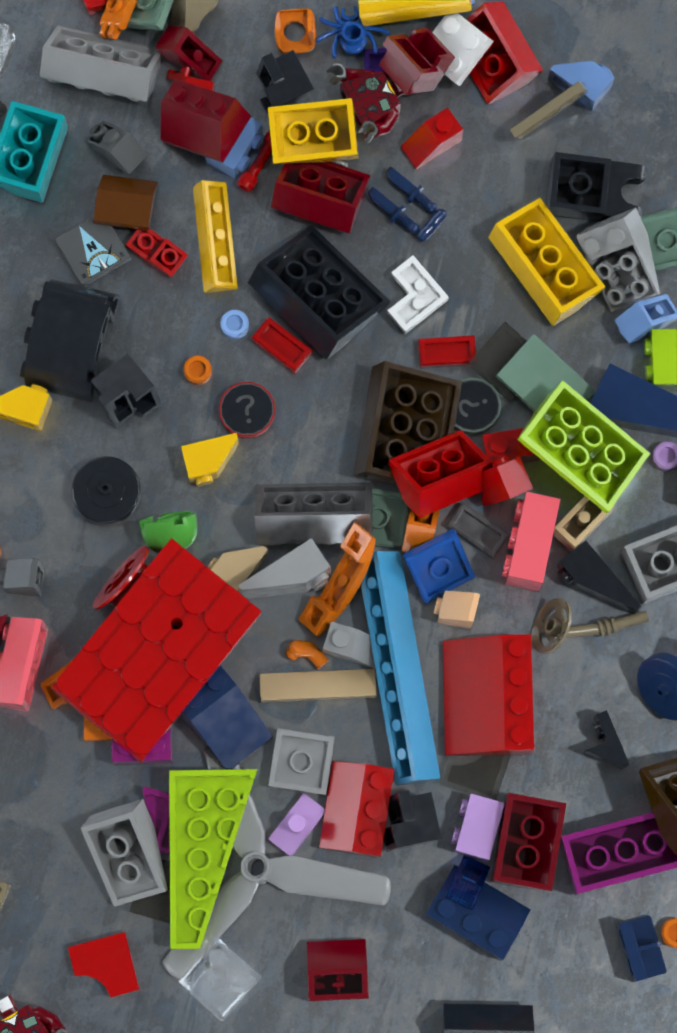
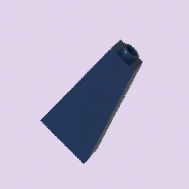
[590,364,677,438]

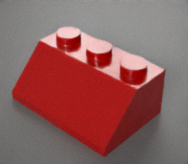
[467,2,543,104]
[389,430,493,518]
[318,761,394,858]

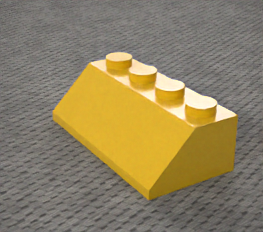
[488,198,605,326]

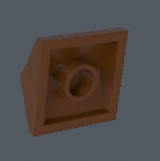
[93,174,158,230]

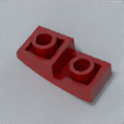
[125,228,188,277]

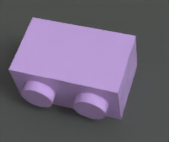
[451,794,505,862]

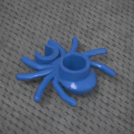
[316,6,390,59]

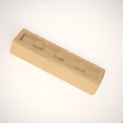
[260,669,377,703]

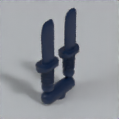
[368,166,447,241]

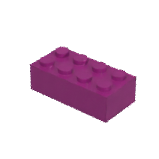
[560,812,677,896]

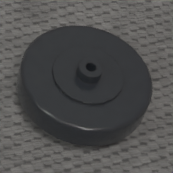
[72,456,141,526]

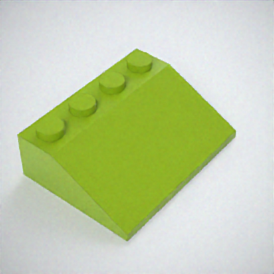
[517,380,650,514]

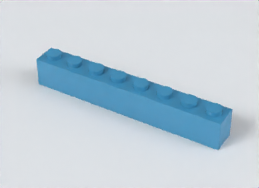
[361,551,441,786]

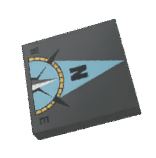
[55,216,131,287]

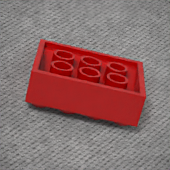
[443,634,534,756]

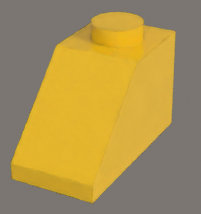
[0,384,53,432]
[181,433,239,486]

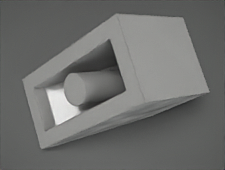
[323,621,376,670]

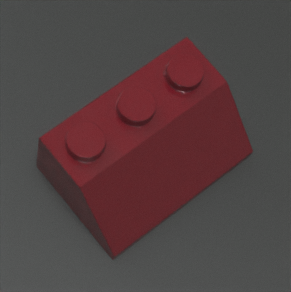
[160,79,251,163]
[270,162,371,234]
[491,793,567,892]

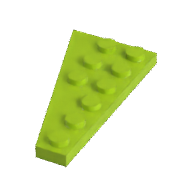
[169,769,257,949]

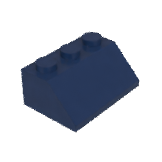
[425,865,531,961]

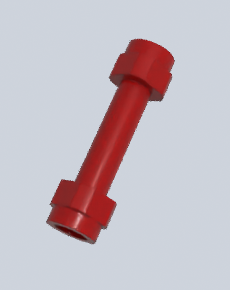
[237,130,272,193]

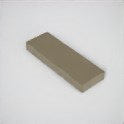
[510,81,588,139]

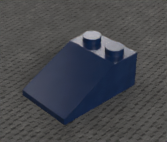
[181,665,273,770]

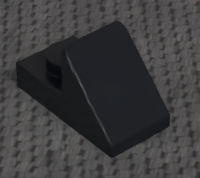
[584,710,629,769]

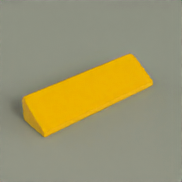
[193,180,238,293]

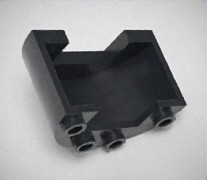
[20,279,120,402]

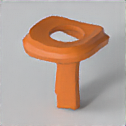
[274,8,316,54]

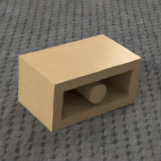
[553,496,615,552]

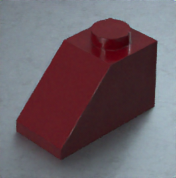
[155,25,223,81]

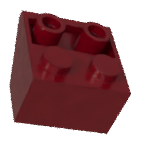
[307,939,369,1002]

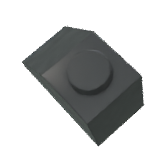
[0,558,45,597]

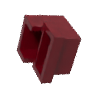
[379,28,455,95]

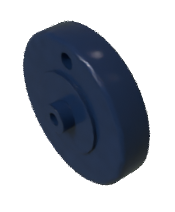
[637,652,677,721]

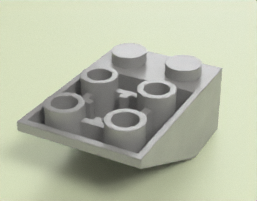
[576,208,660,312]

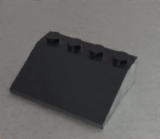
[247,225,390,360]

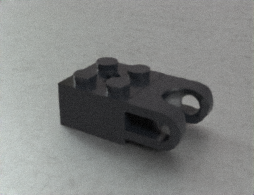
[546,152,648,221]

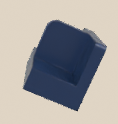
[616,916,667,982]

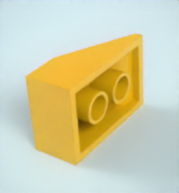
[268,98,359,164]

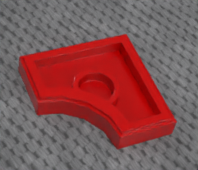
[68,932,140,998]

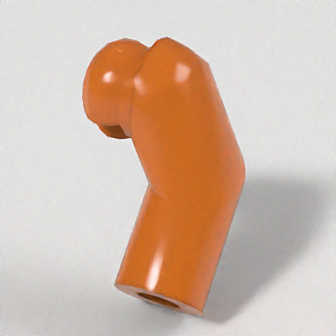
[285,640,329,670]

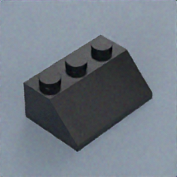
[442,1004,535,1033]

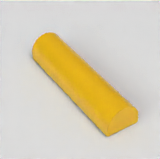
[359,0,472,27]

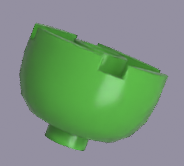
[139,511,198,553]

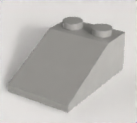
[238,538,331,599]
[81,799,168,907]

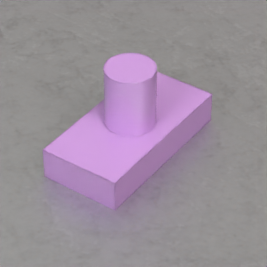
[268,793,325,856]

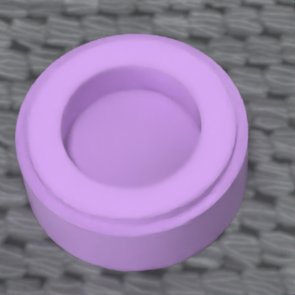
[652,442,677,471]

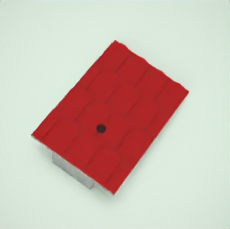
[52,538,262,763]

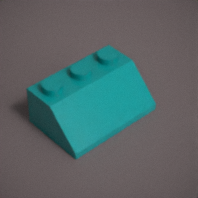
[0,101,68,203]

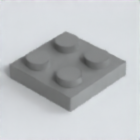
[268,728,335,796]

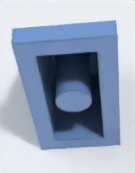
[548,61,615,111]
[614,294,677,343]

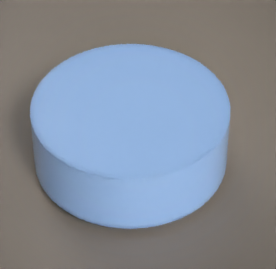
[221,310,249,339]

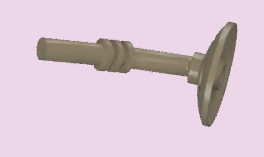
[531,598,649,654]

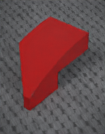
[166,66,215,91]

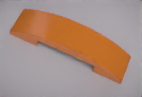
[298,523,376,636]

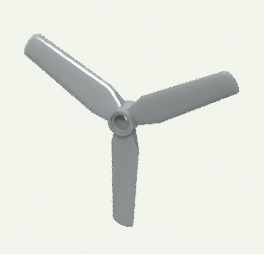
[163,747,391,979]

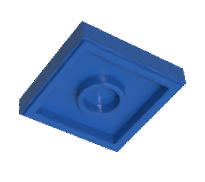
[402,528,476,604]

